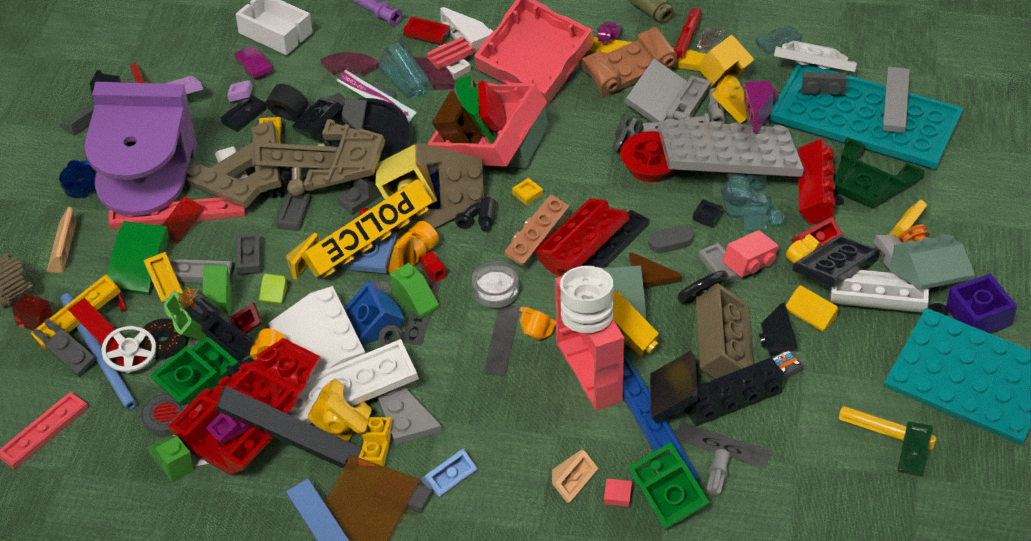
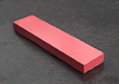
[0,392,88,470]

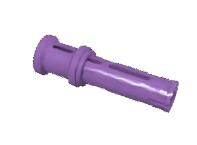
[351,0,403,27]

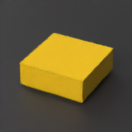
[512,178,543,205]

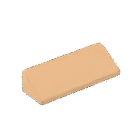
[47,207,76,272]

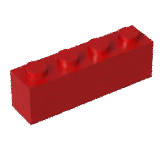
[798,139,836,225]

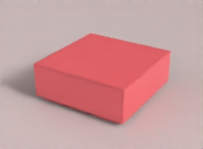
[604,479,632,507]

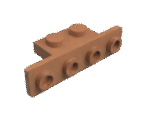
[504,195,569,266]

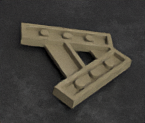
[184,121,281,208]

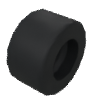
[266,84,308,122]

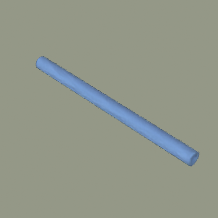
[60,293,137,410]

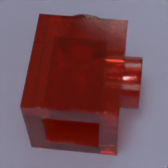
[12,294,53,331]

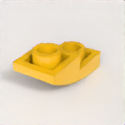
[358,417,392,467]

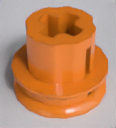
[899,224,930,243]

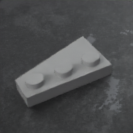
[376,386,442,445]

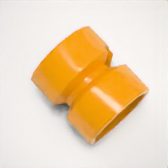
[396,221,439,263]

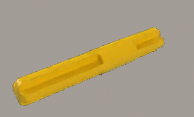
[839,406,936,450]

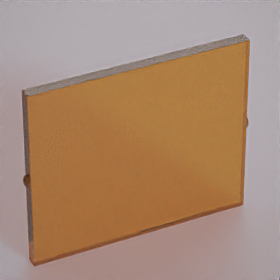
[310,455,419,541]

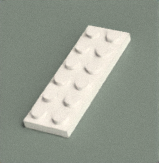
[289,339,419,424]

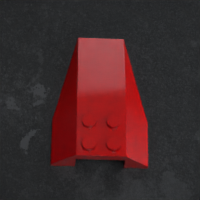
[168,338,321,475]

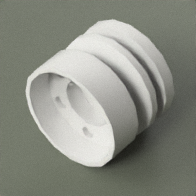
[560,266,613,333]

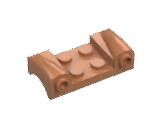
[582,27,677,98]

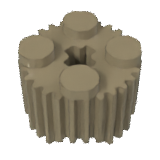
[0,253,33,308]

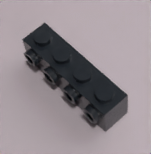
[684,357,784,426]

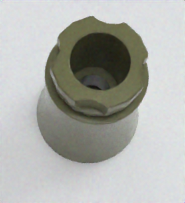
[630,0,675,24]

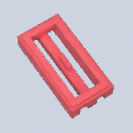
[427,37,474,70]

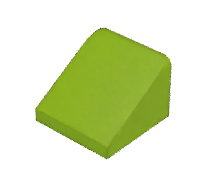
[259,274,288,305]

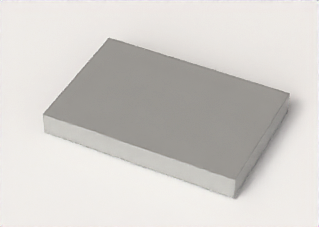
[624,58,687,122]

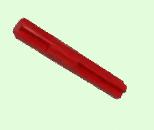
[674,7,701,58]

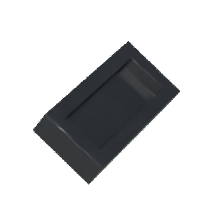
[221,94,267,132]

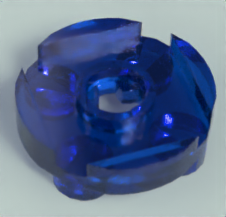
[59,160,97,198]

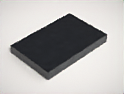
[650,351,698,424]

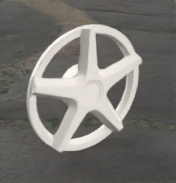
[101,326,156,374]

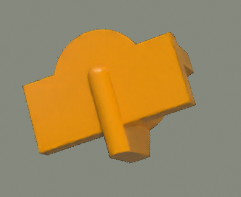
[519,307,556,340]
[250,328,286,360]

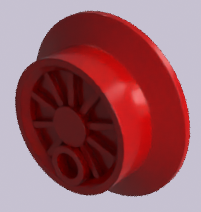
[620,131,675,183]

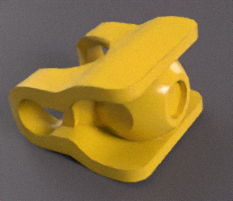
[308,378,372,442]

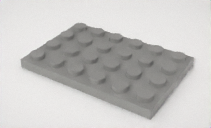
[658,119,804,177]

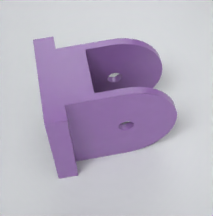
[85,82,197,216]

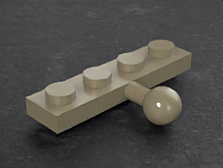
[252,142,338,197]

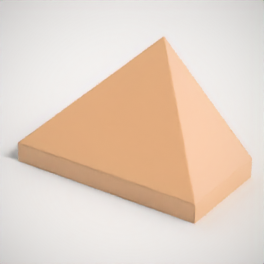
[552,450,598,503]

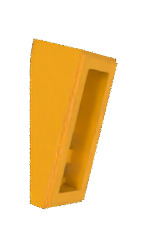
[388,232,415,273]

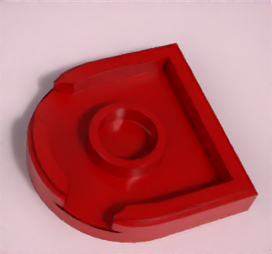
[477,80,507,133]

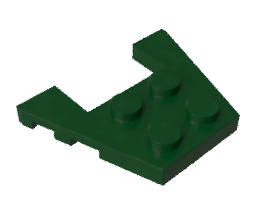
[834,137,925,208]

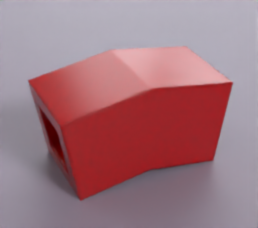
[419,251,446,283]

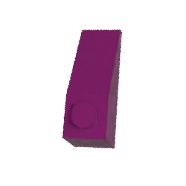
[744,80,777,132]

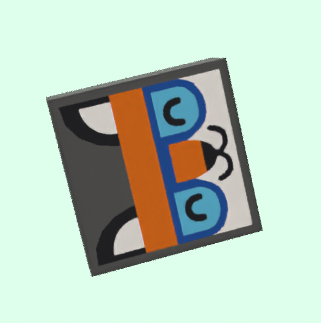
[773,351,803,380]

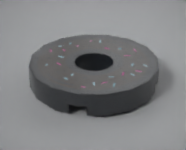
[139,318,187,360]

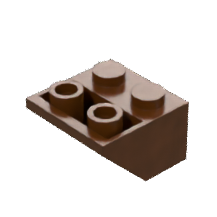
[432,91,482,144]

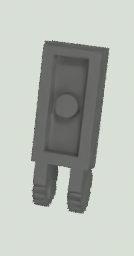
[33,318,96,377]

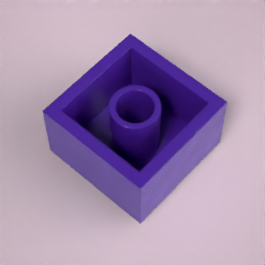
[946,273,1017,333]

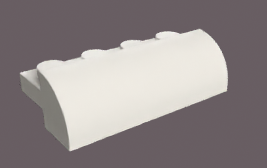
[830,270,929,313]

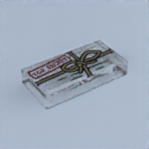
[697,27,725,54]

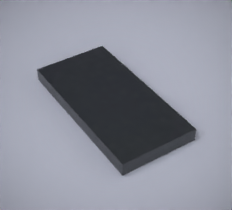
[792,235,880,287]

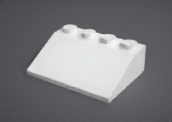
[268,286,365,376]

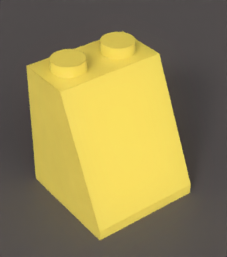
[376,144,437,206]

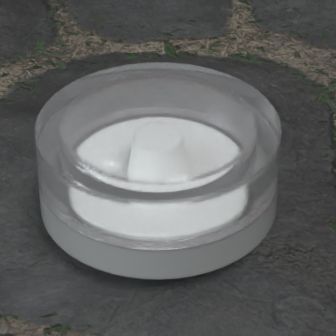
[472,261,519,308]

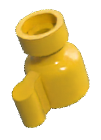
[785,234,820,264]

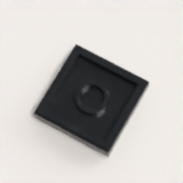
[292,97,343,138]

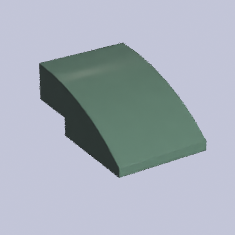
[602,266,646,320]

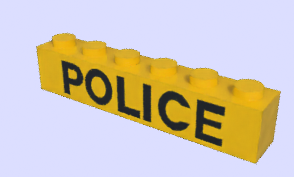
[301,179,433,278]

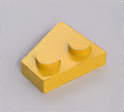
[711,73,747,124]

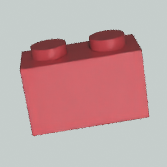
[722,230,779,278]

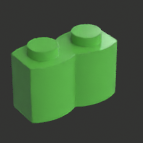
[164,291,207,340]

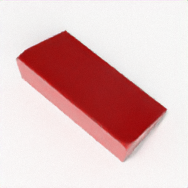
[791,217,843,247]

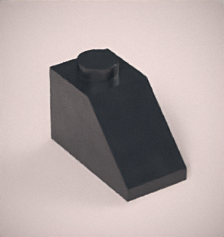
[759,303,798,356]

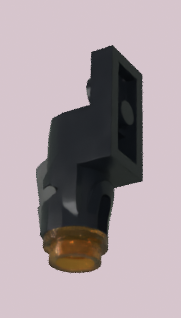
[177,287,254,360]

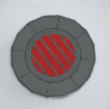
[141,394,189,437]

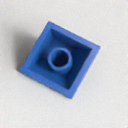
[344,280,405,345]

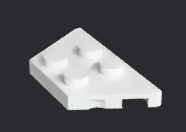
[774,41,857,72]

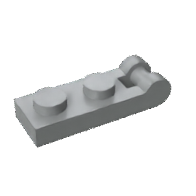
[667,75,711,120]

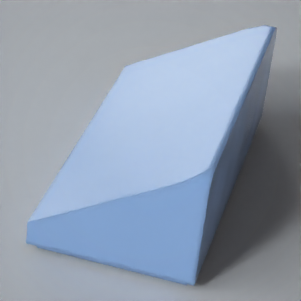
[420,449,478,497]

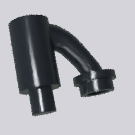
[455,197,496,231]

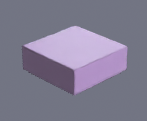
[227,80,253,102]

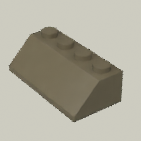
[696,283,754,379]

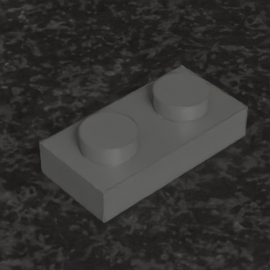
[801,72,847,95]
[236,233,260,274]

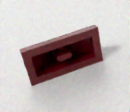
[231,302,263,334]

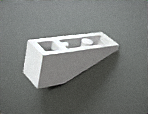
[440,7,493,58]

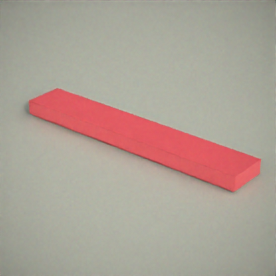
[109,198,245,229]

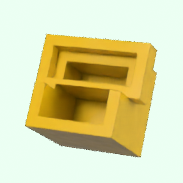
[697,34,754,89]

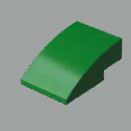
[456,75,498,144]
[107,221,170,295]
[150,336,238,405]
[627,442,710,530]

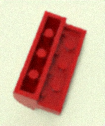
[535,198,629,276]

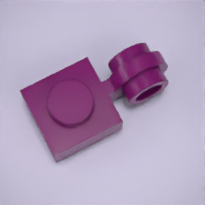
[597,22,622,44]

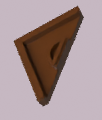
[629,252,682,288]

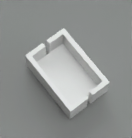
[236,0,313,55]

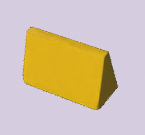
[786,285,838,332]

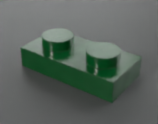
[898,421,933,477]

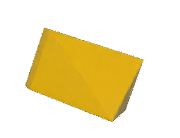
[285,233,319,280]

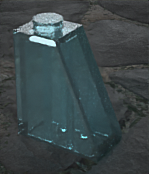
[378,40,429,99]

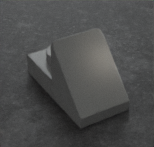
[337,177,382,215]

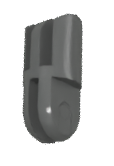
[612,113,643,154]

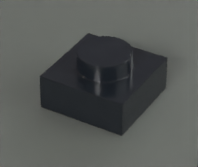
[693,200,723,227]

